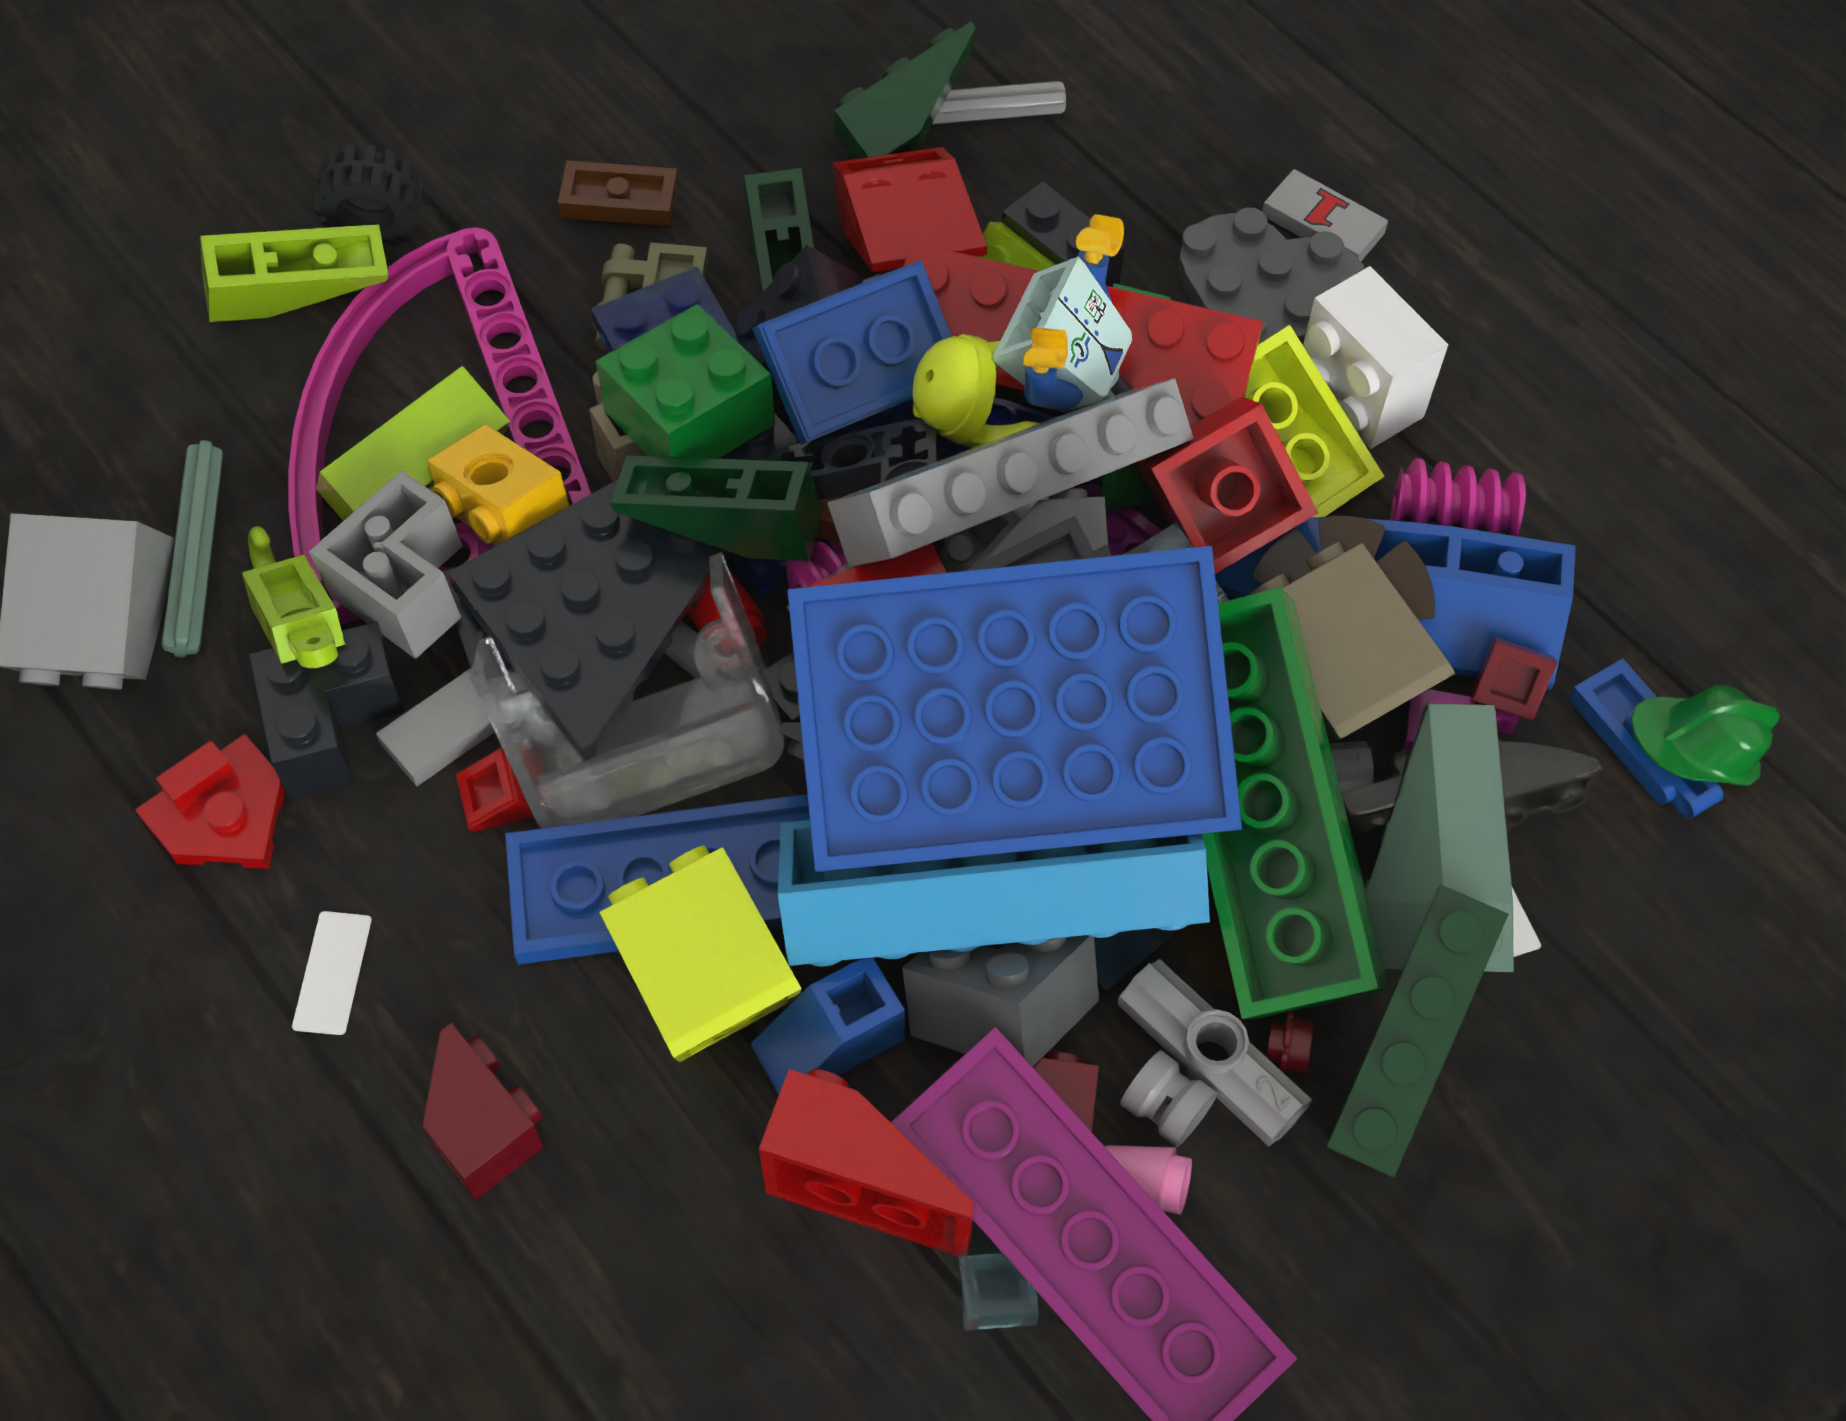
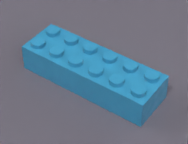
[777,820,1210,966]

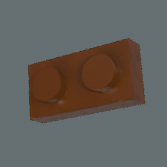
[558,160,679,226]

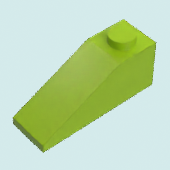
[200,224,388,322]

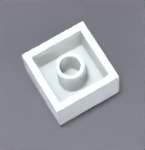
[1303,266,1448,449]

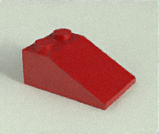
[759,1069,975,1259]

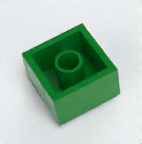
[596,304,775,459]

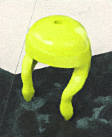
[912,334,1040,448]

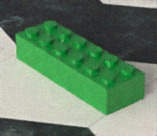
[1202,587,1389,1020]

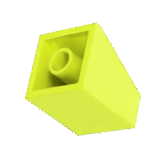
[599,845,801,1062]

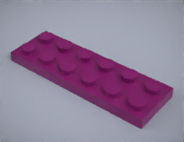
[891,1027,1297,1421]

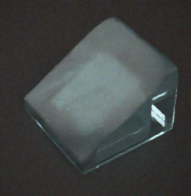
[958,1253,1039,1330]

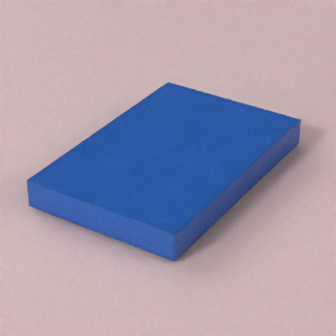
[752,260,952,445]

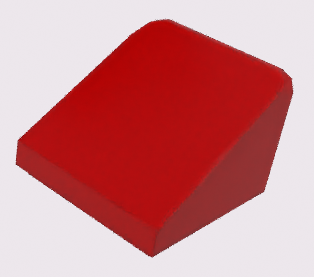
[456,746,546,832]

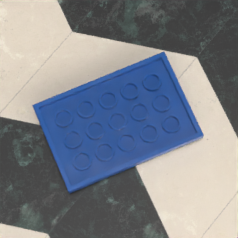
[788,546,1242,872]

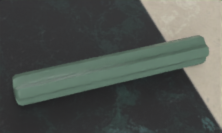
[161,440,224,658]

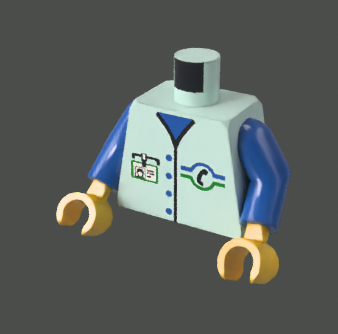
[992,214,1134,412]

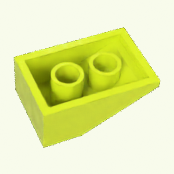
[1245,325,1385,517]

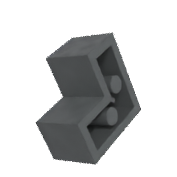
[902,935,1099,1067]

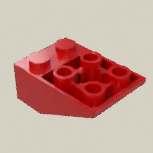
[833,147,988,276]

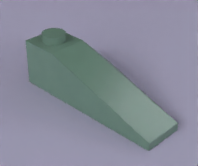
[1365,704,1514,972]

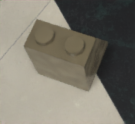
[1250,542,1455,741]

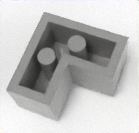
[309,471,462,659]

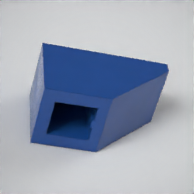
[751,957,905,1095]

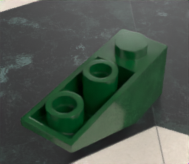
[834,22,976,159]

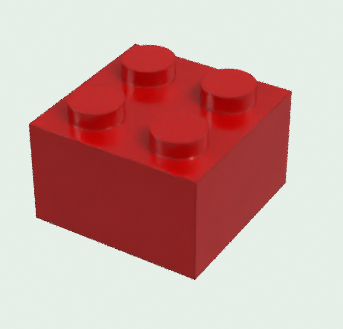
[1136,397,1318,574]

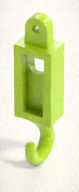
[242,526,345,668]

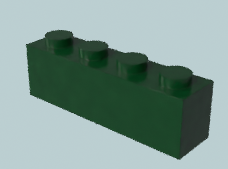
[1327,885,1509,1178]

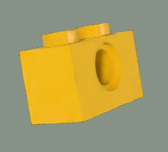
[427,424,569,545]

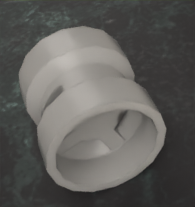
[1120,1050,1218,1148]

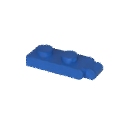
[1568,659,1723,819]

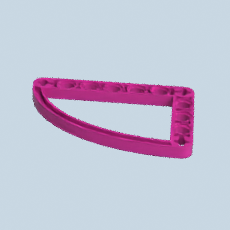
[288,227,591,624]

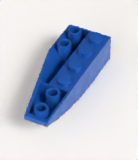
[1215,517,1576,690]

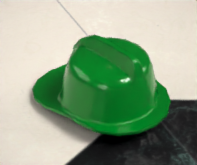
[1630,685,1780,786]

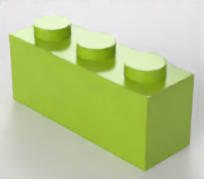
[316,366,510,521]

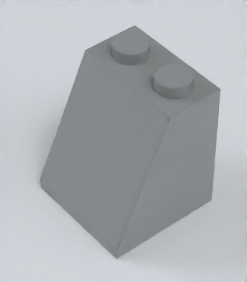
[0,513,175,690]

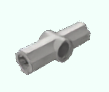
[1118,959,1312,1147]

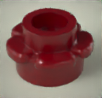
[1267,1010,1314,1075]

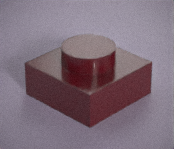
[1470,636,1558,720]

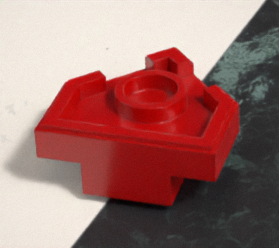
[135,734,286,869]

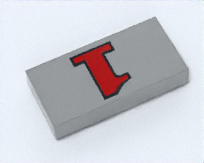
[1262,169,1388,261]

